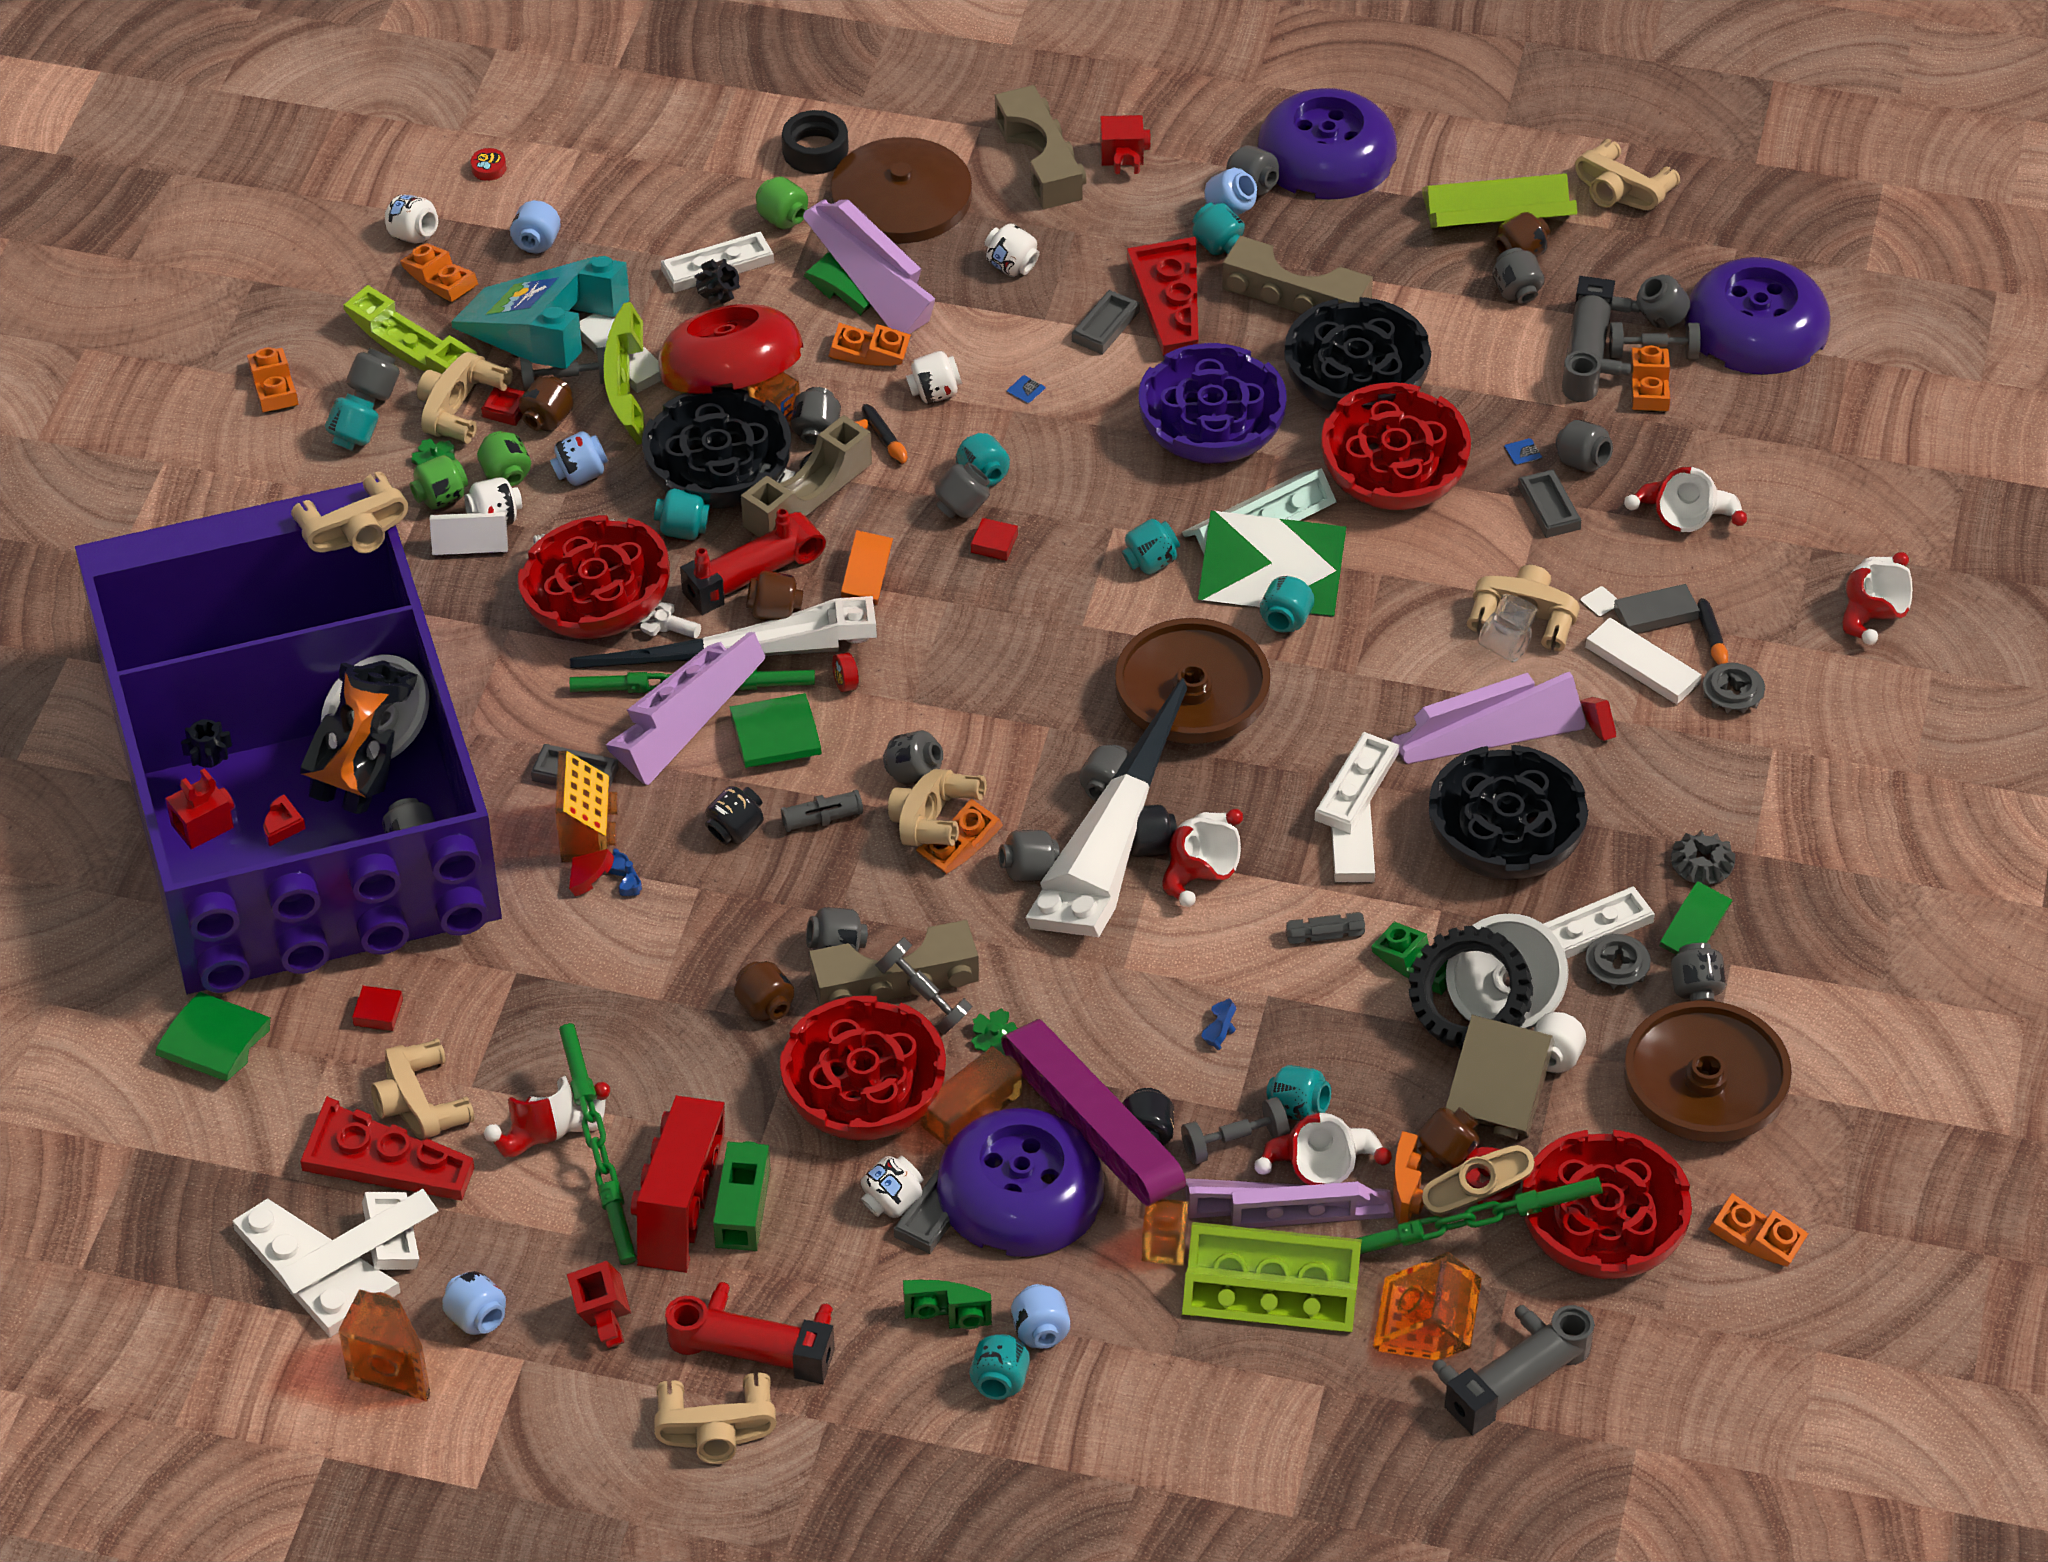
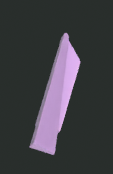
[803,199,935,334]
[605,632,765,785]
[1391,672,1586,764]
[1185,1178,1394,1228]

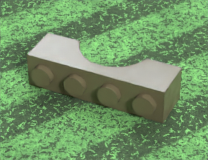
[995,85,1087,210]
[1222,236,1373,314]
[741,415,872,537]
[809,920,979,1006]

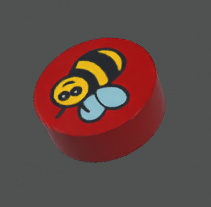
[470,148,507,181]
[832,652,859,693]

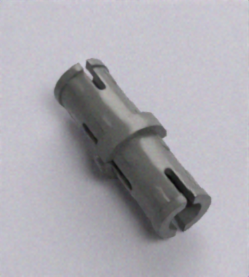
[780,789,863,832]

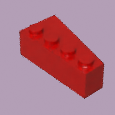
[630,1095,725,1273]

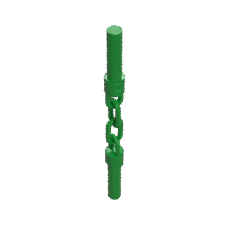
[569,669,815,693]
[559,1023,636,1265]
[1355,1177,1603,1255]

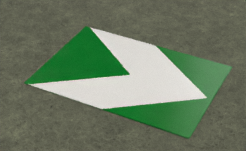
[1198,510,1347,616]

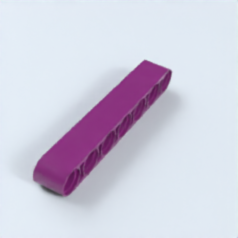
[1001,1019,1186,1206]

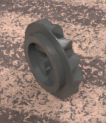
[1703,663,1765,714]
[1671,830,1736,885]
[1585,934,1651,990]

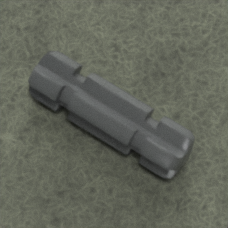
[1286,912,1365,944]

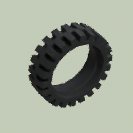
[1408,926,1533,1050]

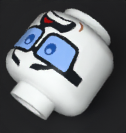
[385,194,438,243]
[985,223,1040,277]
[861,1155,924,1218]

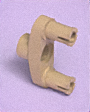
[1575,139,1680,210]
[417,352,513,444]
[291,472,408,553]
[1467,565,1580,651]
[888,769,987,846]
[371,1038,475,1140]
[1422,1145,1534,1216]
[654,1373,776,1464]

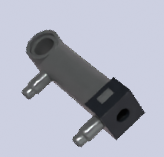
[1562,276,1640,402]
[1432,1305,1595,1436]

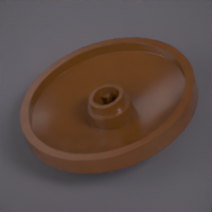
[831,137,972,244]
[1115,618,1271,744]
[1624,1000,1792,1142]

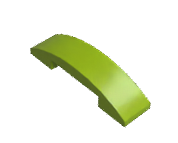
[343,285,477,374]
[603,302,644,445]

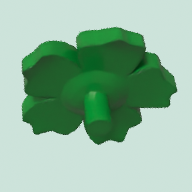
[411,438,456,465]
[971,1008,1017,1057]

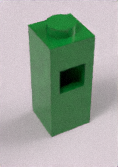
[713,1141,771,1251]

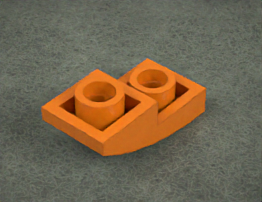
[400,243,478,302]
[828,322,911,366]
[1631,345,1670,411]
[247,347,299,412]
[841,530,893,605]
[916,798,1003,874]
[1393,1131,1424,1224]
[1707,1193,1809,1267]

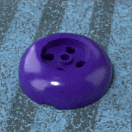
[1257,88,1397,199]
[1685,257,1831,374]
[1139,343,1287,464]
[937,1108,1104,1257]

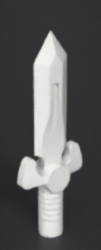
[640,602,701,639]

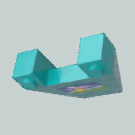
[451,256,630,369]

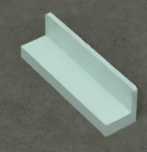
[1182,468,1337,554]

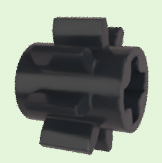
[695,259,740,304]
[181,719,232,768]

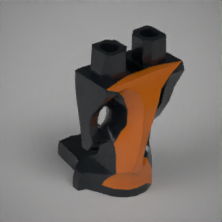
[300,660,418,814]

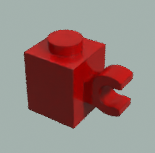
[1100,115,1150,174]
[165,768,235,850]
[567,1260,631,1348]

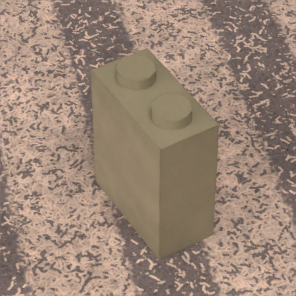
[1446,1015,1555,1141]

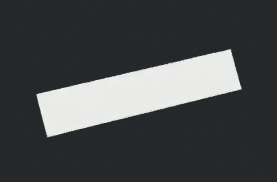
[278,1189,438,1294]

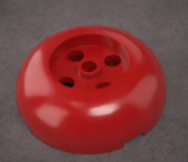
[658,304,804,394]
[1321,382,1471,510]
[518,515,670,639]
[780,996,946,1141]
[1522,1129,1692,1279]

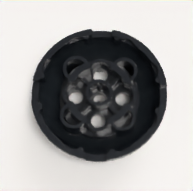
[1284,297,1432,412]
[642,387,791,509]
[1429,745,1588,880]

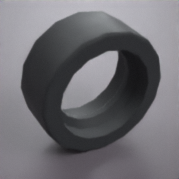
[781,110,849,174]

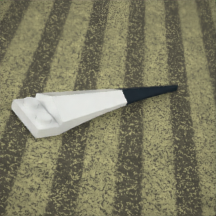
[570,596,877,668]
[1025,678,1187,937]

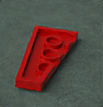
[1127,236,1199,356]
[300,1096,475,1201]

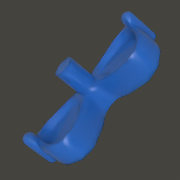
[608,848,642,896]
[1201,999,1236,1050]

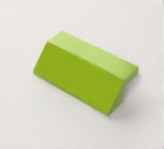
[1422,173,1578,228]
[1182,1222,1362,1332]

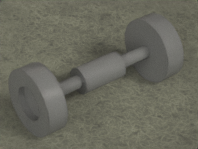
[1609,322,1700,359]
[520,347,605,391]
[875,937,973,1035]
[1181,1097,1289,1165]

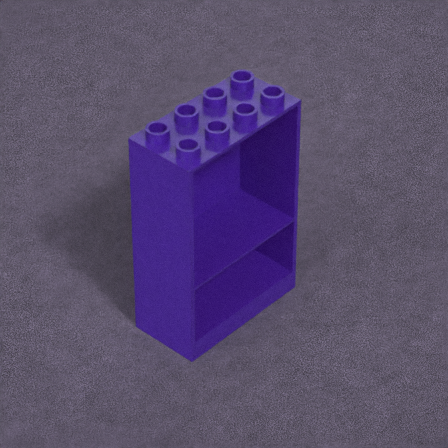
[75,479,502,995]

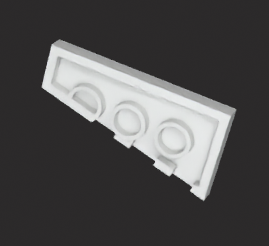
[233,1199,401,1338]

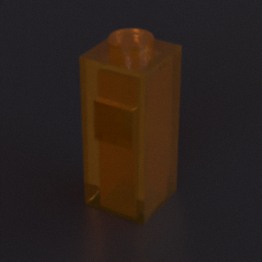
[921,1046,1022,1147]

